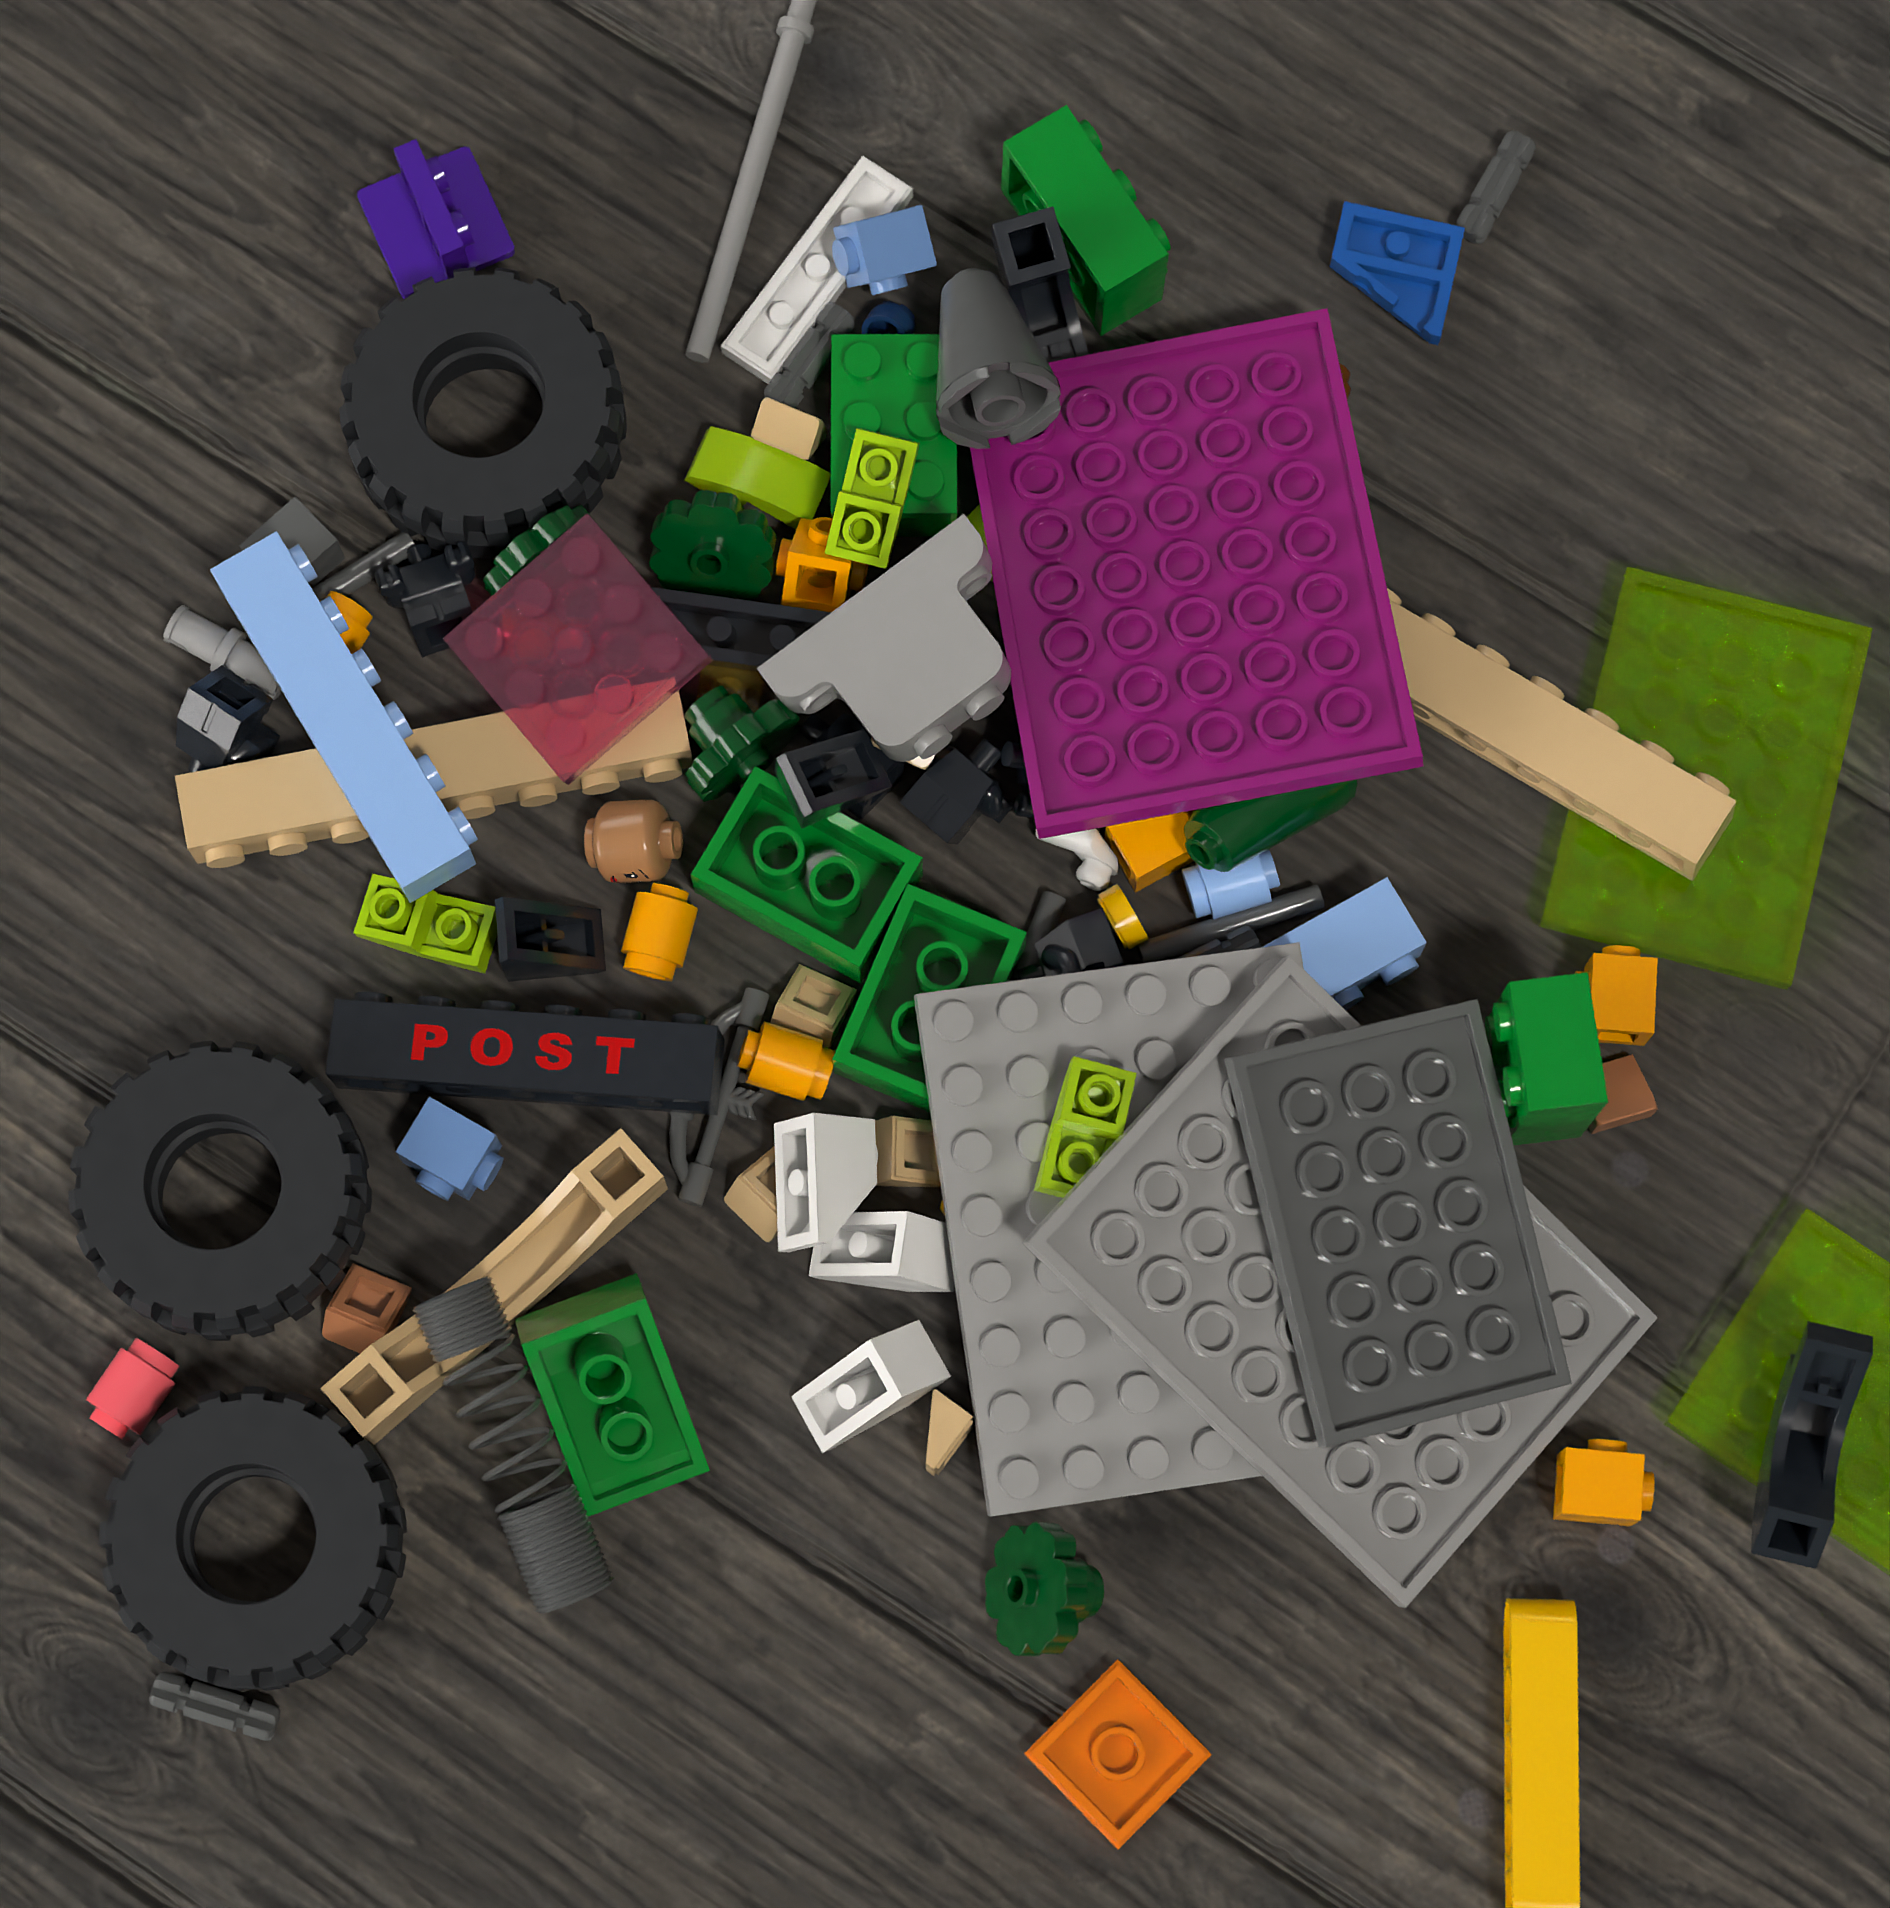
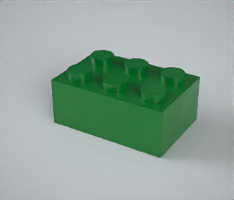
[1001,105,1171,337]
[831,334,957,537]
[691,766,923,983]
[832,884,1027,1112]
[1485,972,1608,1145]

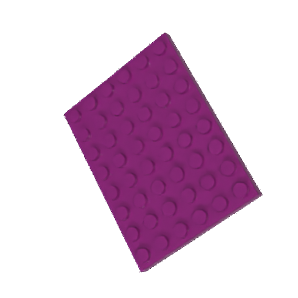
[970,308,1423,839]

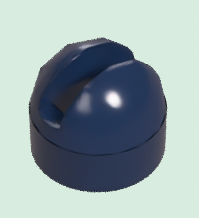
[862,301,916,334]

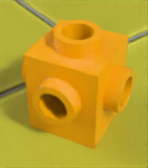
[776,517,869,612]

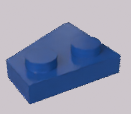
[1330,201,1465,345]

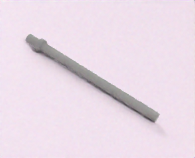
[685,0,817,363]

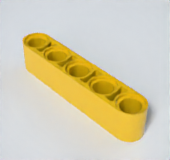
[1503,1598,1580,1908]

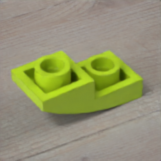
[684,426,831,530]
[824,428,920,569]
[354,874,497,974]
[1034,1056,1137,1198]

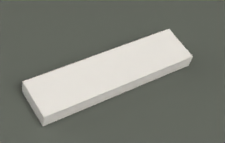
[721,156,913,384]

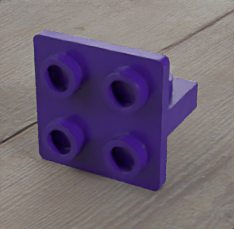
[357,139,515,299]

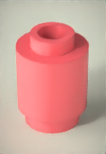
[86,1338,179,1439]

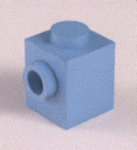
[832,205,937,295]
[396,1097,504,1201]

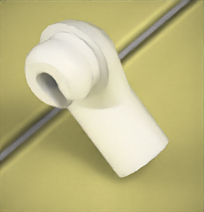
[1036,829,1118,891]

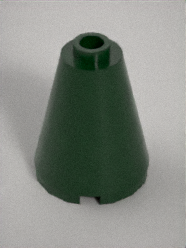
[1184,779,1358,872]

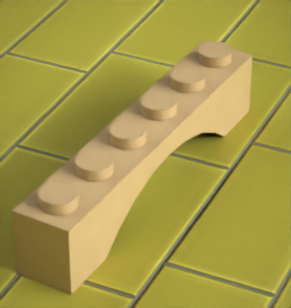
[321,1128,668,1445]

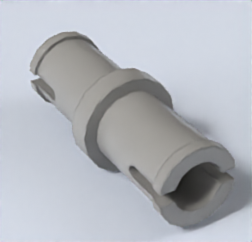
[163,605,282,700]

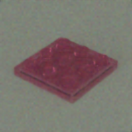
[443,513,713,785]

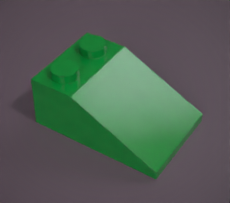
[515,1273,710,1516]

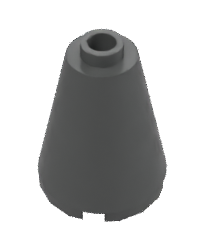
[936,268,1061,449]

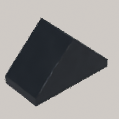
[774,729,892,829]
[495,897,606,982]

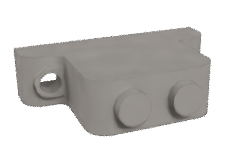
[757,514,1011,762]

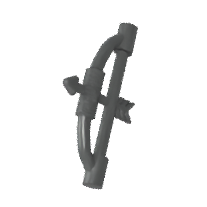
[669,988,770,1207]

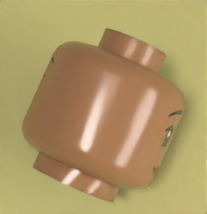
[584,800,683,883]

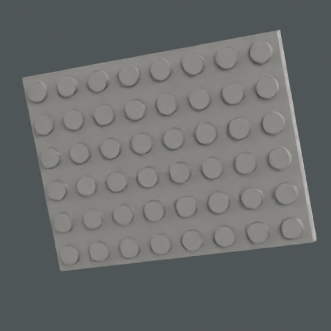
[914,942,1303,1516]
[1022,956,1658,1608]

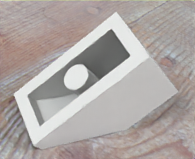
[774,1113,878,1252]
[809,1211,955,1292]
[791,1320,951,1453]

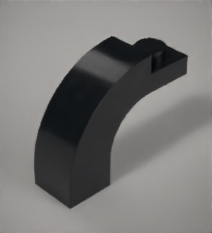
[991,206,1089,362]
[1751,1321,1873,1569]

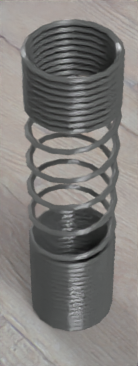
[413,1277,614,1614]

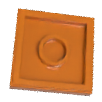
[1024,1660,1212,1850]

